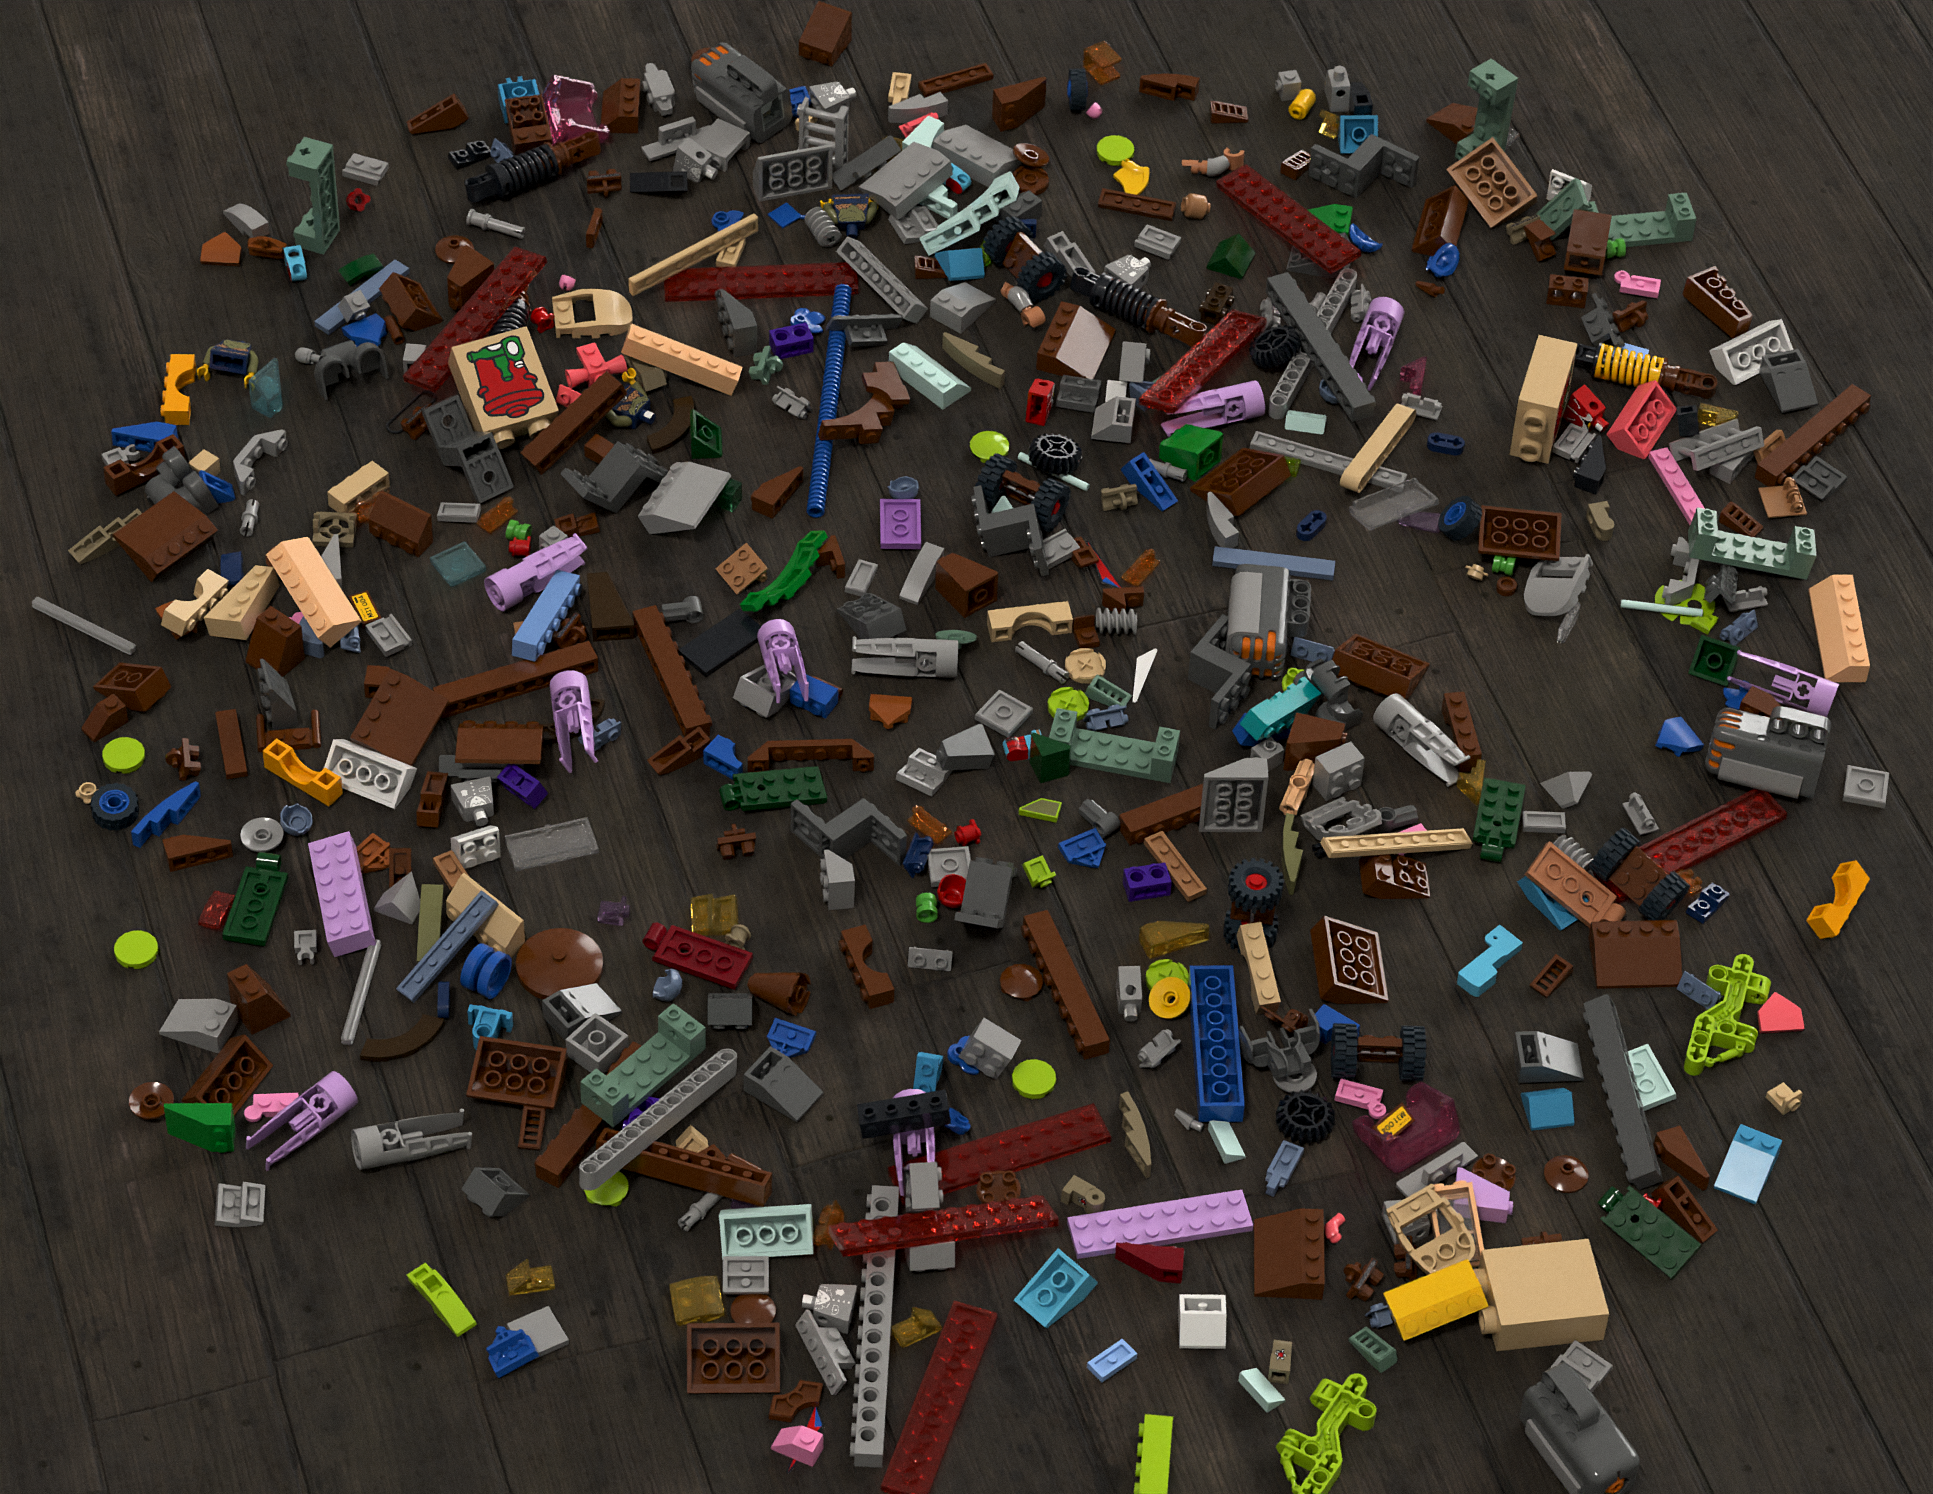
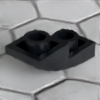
[448,140,491,169]

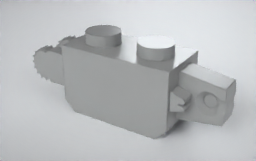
[642,63,675,116]

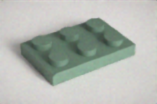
[1536,178,1589,241]

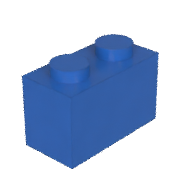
[790,675,838,719]

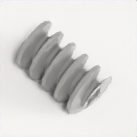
[805,207,842,248]
[1095,608,1137,635]
[1553,835,1593,874]

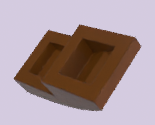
[554,512,600,537]
[1070,536,1099,568]

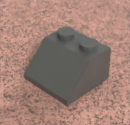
[992,191,1042,223]
[708,993,752,1029]
[461,1167,530,1217]

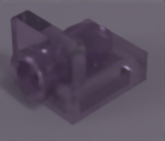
[597,896,630,926]

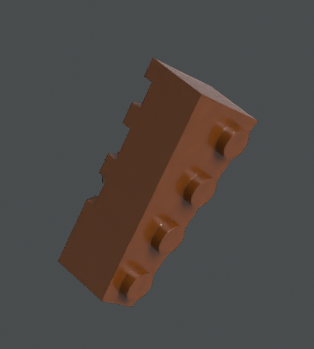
[1682,266,1753,339]

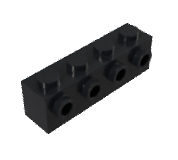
[857,1089,951,1139]

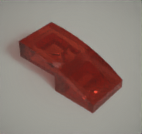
[198,890,235,930]

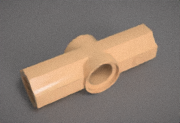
[1279,759,1315,815]

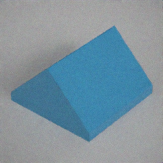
[1338,115,1378,153]
[935,248,985,281]
[1520,1088,1574,1131]

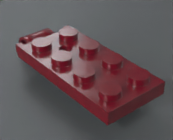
[642,922,753,990]

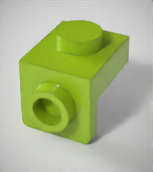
[1022,855,1056,888]

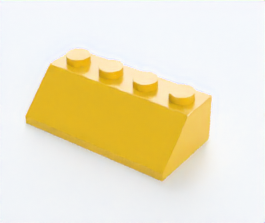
[1383,1259,1488,1341]

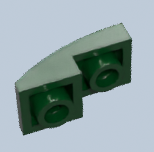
[338,254,384,286]

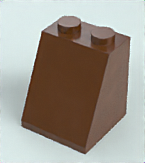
[799,1,852,67]
[447,245,496,315]
[935,553,998,618]
[246,606,305,677]
[1283,712,1348,771]
[227,964,291,1035]

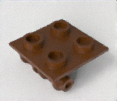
[1260,1005,1308,1033]

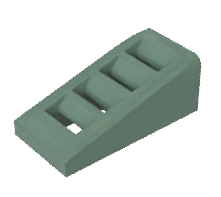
[1085,674,1132,707]
[1349,1327,1397,1373]

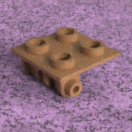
[1758,477,1807,518]
[715,543,768,595]

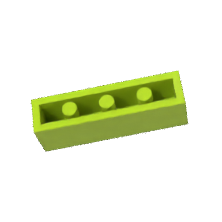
[1134,1414,1173,1494]

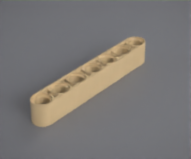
[1340,403,1416,493]

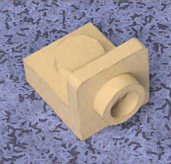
[1766,1082,1803,1115]

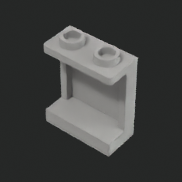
[696,118,750,172]

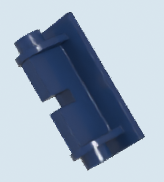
[903,832,934,878]

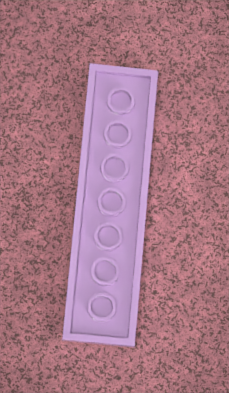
[1067,1190,1253,1259]

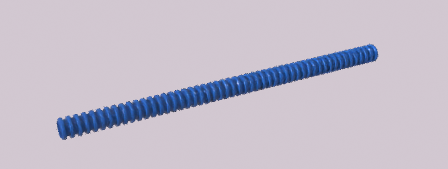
[806,284,852,518]

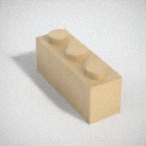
[327,461,390,513]

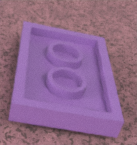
[880,499,921,549]

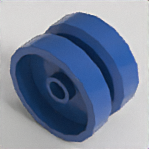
[460,943,512,999]

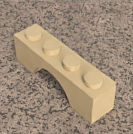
[161,569,229,636]
[987,601,1073,642]
[1237,922,1281,1015]

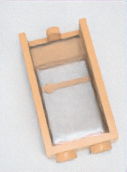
[1430,1180,1484,1268]

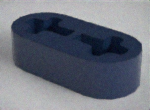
[1427,432,1465,455]
[1296,510,1326,541]
[437,981,450,1018]

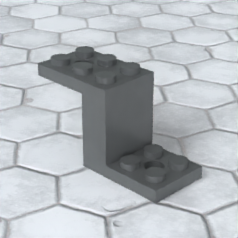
[1308,134,1420,199]
[421,394,514,504]
[561,441,668,513]
[971,485,1049,576]
[1188,614,1252,730]
[790,798,907,866]
[955,857,1018,928]

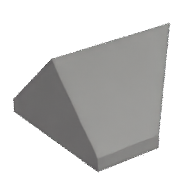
[1540,772,1592,809]
[374,871,420,925]

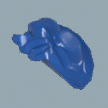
[1349,223,1383,252]
[1426,243,1459,278]

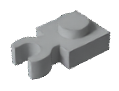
[101,444,140,466]
[294,930,317,965]

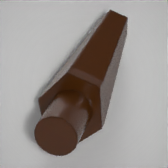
[1415,281,1445,298]

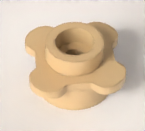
[1465,564,1488,581]
[76,782,99,804]

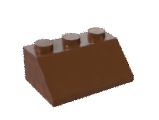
[600,78,641,134]
[379,272,443,331]
[368,490,433,557]

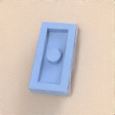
[1087,1339,1137,1382]

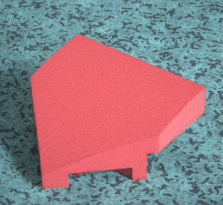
[1757,992,1804,1034]

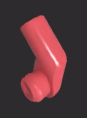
[1324,1213,1345,1244]

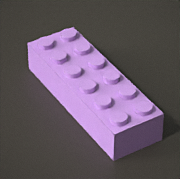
[308,831,376,957]

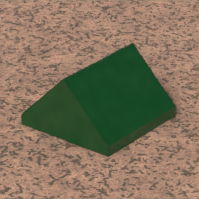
[1206,233,1256,279]
[690,409,722,459]
[1688,635,1741,687]
[1029,732,1071,784]

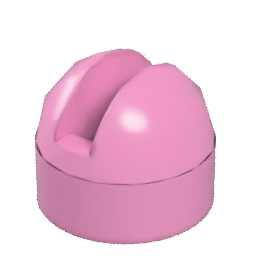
[1086,102,1102,119]
[559,275,576,291]

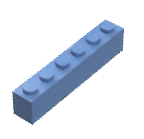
[512,570,582,662]

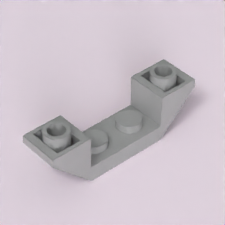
[233,430,288,496]
[1662,537,1699,606]

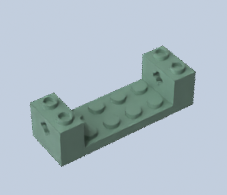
[1455,59,1518,160]
[286,137,340,255]
[1585,193,1696,247]
[1688,507,1816,580]
[1049,708,1180,783]
[580,1003,706,1127]

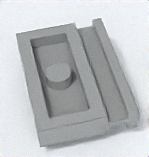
[342,153,389,186]
[1134,225,1181,260]
[1552,423,1596,463]
[1043,529,1080,570]
[365,614,412,657]

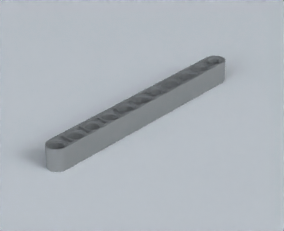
[1268,268,1357,419]
[579,1049,737,1191]

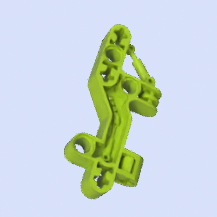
[1684,954,1771,1076]
[1276,1374,1376,1494]

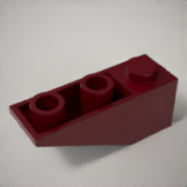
[1115,1242,1184,1283]

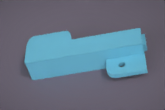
[1457,925,1523,997]

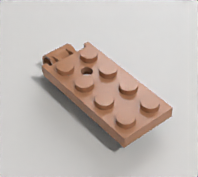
[1524,841,1626,928]

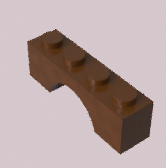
[103,434,185,496]
[1441,692,1482,772]
[838,925,895,1009]

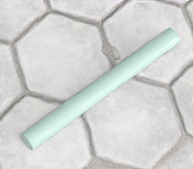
[1018,452,1090,491]
[1621,600,1703,617]

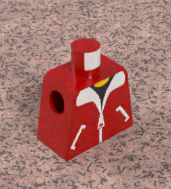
[1025,379,1055,426]
[1563,384,1609,433]

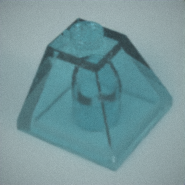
[249,358,283,418]

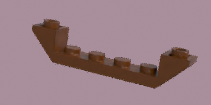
[748,739,874,773]

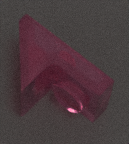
[1399,356,1427,396]

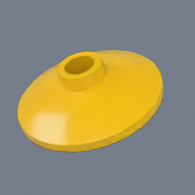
[1149,977,1191,1019]

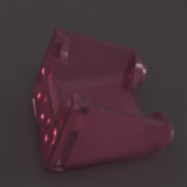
[542,74,609,146]
[1352,1082,1460,1173]

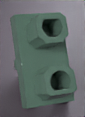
[749,346,783,385]

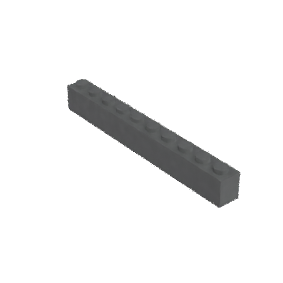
[1266,272,1376,422]
[1583,994,1663,1190]

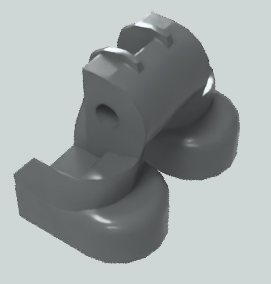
[314,340,389,400]
[145,446,219,515]
[1293,658,1364,731]
[1239,1009,1320,1079]

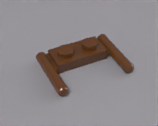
[256,709,321,753]

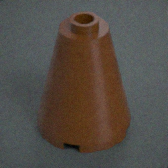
[748,972,811,1016]

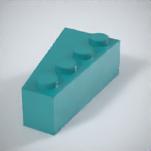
[1240,676,1321,741]

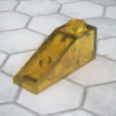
[1139,921,1210,959]

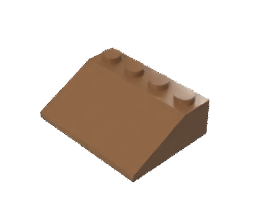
[1446,137,1537,229]

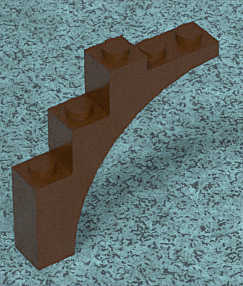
[818,361,904,444]

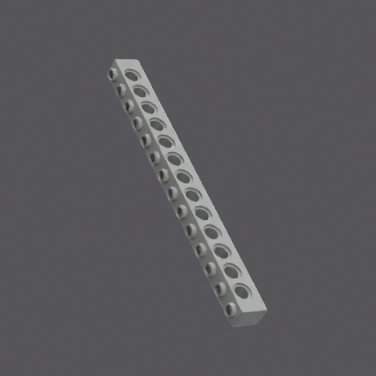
[850,1185,899,1468]

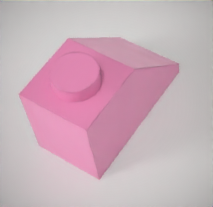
[771,1425,823,1467]

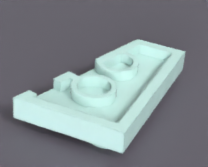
[1628,1044,1676,1111]

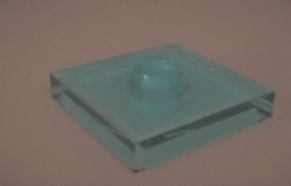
[430,541,486,587]

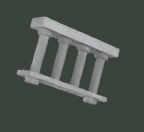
[797,97,849,171]
[1669,419,1764,471]

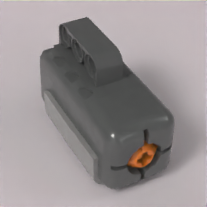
[1519,1362,1640,1494]

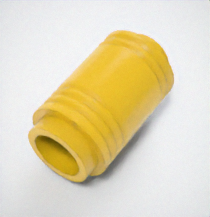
[1288,89,1316,120]

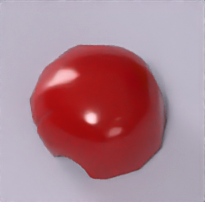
[937,874,966,908]

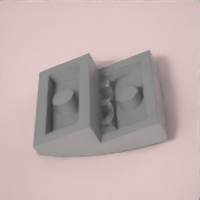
[888,206,938,244]
[896,748,953,796]
[215,1182,265,1227]
[723,1256,769,1294]
[1550,1340,1613,1392]

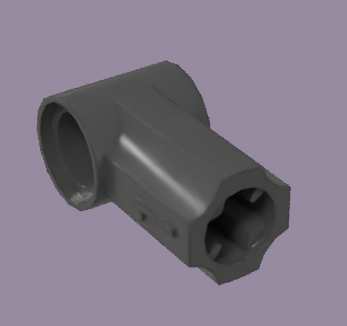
[661,596,704,623]
[1078,799,1121,838]
[1375,805,1418,834]

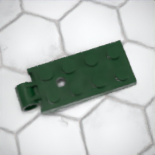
[719,766,827,811]
[1472,777,1526,863]
[222,852,289,946]
[1597,1185,1702,1280]

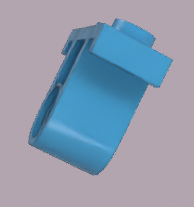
[467,1004,513,1050]
[913,1052,943,1093]

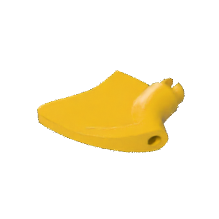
[1113,159,1149,195]

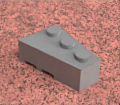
[1119,341,1150,383]

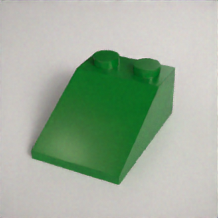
[1290,204,1353,242]
[164,1103,236,1153]

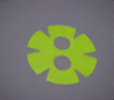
[1655,580,1715,625]

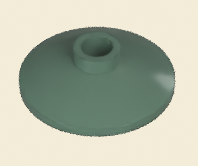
[935,630,977,649]

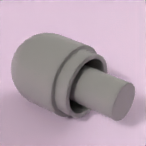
[295,347,321,365]

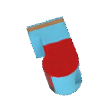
[943,163,972,194]
[283,245,307,282]
[1002,729,1041,761]

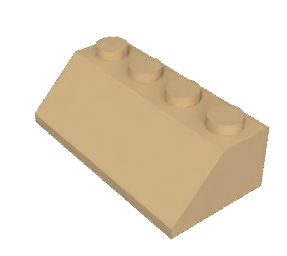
[446,873,525,958]

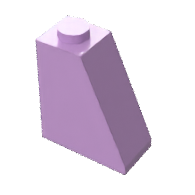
[1453,1167,1513,1223]

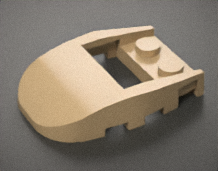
[552,289,633,339]
[1386,1184,1475,1275]

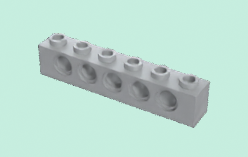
[836,236,928,324]

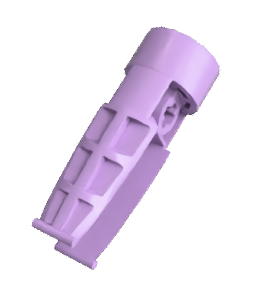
[1349,297,1404,391]
[1160,380,1265,437]
[484,533,588,611]
[757,619,809,703]
[1727,650,1839,717]
[550,671,598,773]
[246,1071,358,1171]
[893,1089,935,1196]

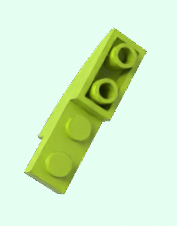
[407,1262,477,1337]

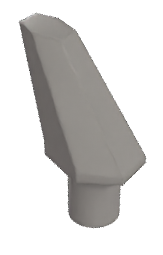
[1174,1108,1204,1132]

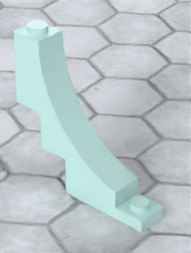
[902,115,957,219]
[920,171,1019,255]

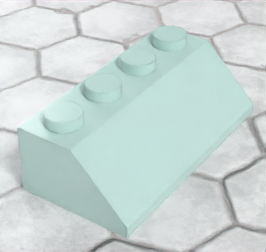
[889,342,971,409]
[719,1204,813,1260]

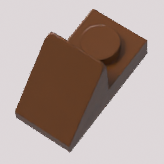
[1523,219,1556,262]
[816,535,845,579]
[1102,586,1144,614]
[1072,614,1100,649]
[389,848,413,888]

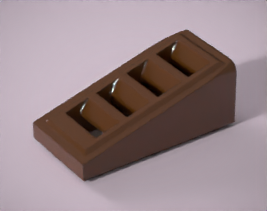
[1209,101,1248,123]
[1280,150,1311,181]
[914,256,948,279]
[1719,501,1763,538]
[1530,954,1573,998]
[518,1105,546,1151]

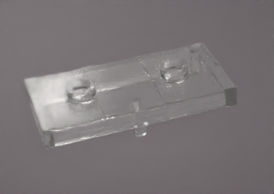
[1349,477,1439,531]
[505,817,599,872]

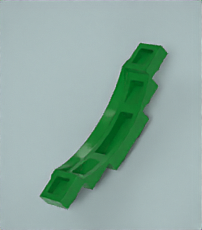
[740,531,828,612]

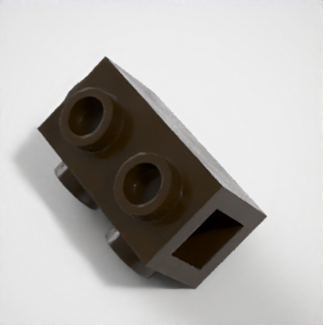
[1199,282,1235,326]

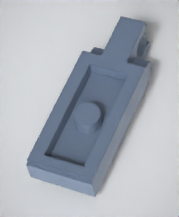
[1265,1140,1304,1197]

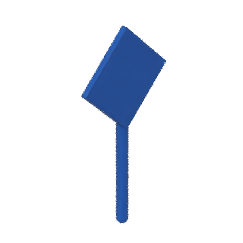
[768,202,805,229]

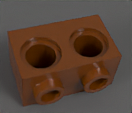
[1546,274,1589,309]

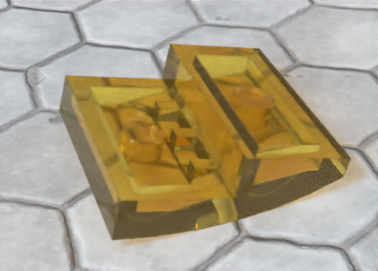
[691,893,738,936]
[669,1276,725,1326]

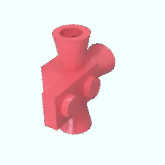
[565,343,627,389]

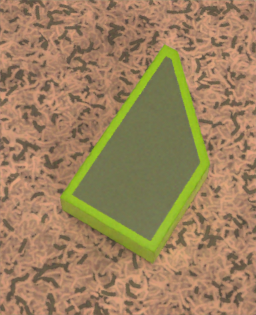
[1019,798,1062,823]

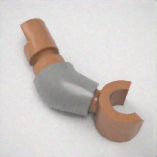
[1182,148,1244,176]
[1001,282,1046,327]

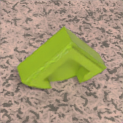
[1690,615,1719,635]

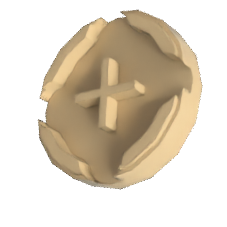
[1065,648,1106,683]

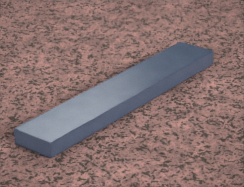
[314,260,410,335]
[1212,546,1335,580]
[396,890,499,1003]

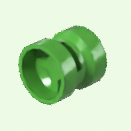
[1605,238,1626,259]
[506,520,532,540]
[1492,555,1516,576]
[916,893,938,923]

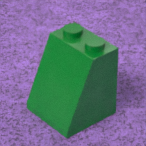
[1159,424,1223,482]

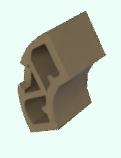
[623,354,667,392]

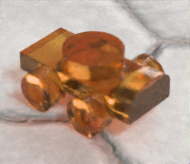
[1676,868,1702,896]

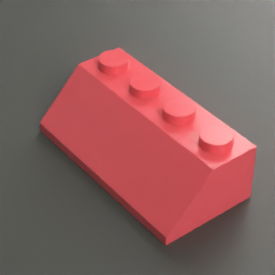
[1606,380,1677,459]

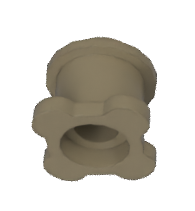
[725,924,751,950]

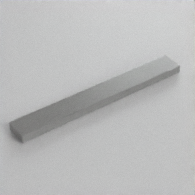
[1250,431,1407,492]

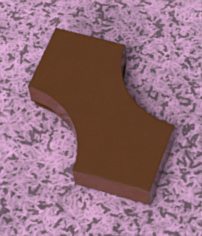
[861,372,910,405]
[769,1380,823,1422]

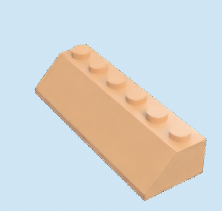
[621,323,742,395]
[266,537,362,648]
[1809,575,1870,682]

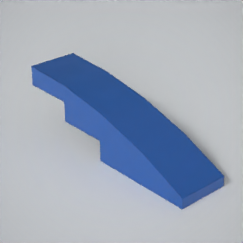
[131,781,201,848]

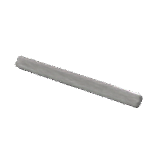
[32,597,136,655]
[341,939,381,1046]

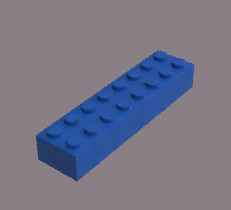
[1188,965,1245,1122]

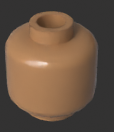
[1181,193,1210,220]

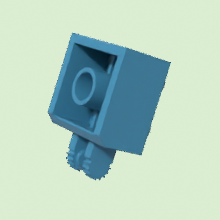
[498,76,539,124]

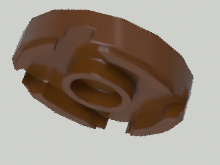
[1013,165,1049,195]

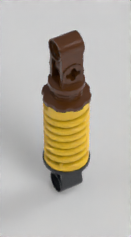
[1573,342,1717,399]

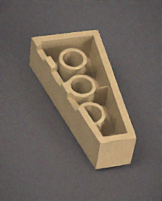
[204,565,280,640]

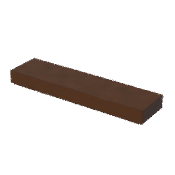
[918,63,994,98]
[1098,188,1176,221]
[215,709,248,779]

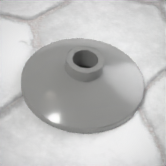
[240,817,284,852]
[1273,1063,1317,1093]

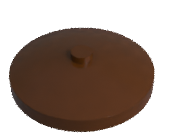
[516,928,603,1000]

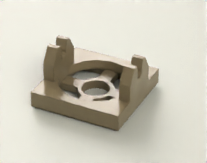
[312,512,357,547]

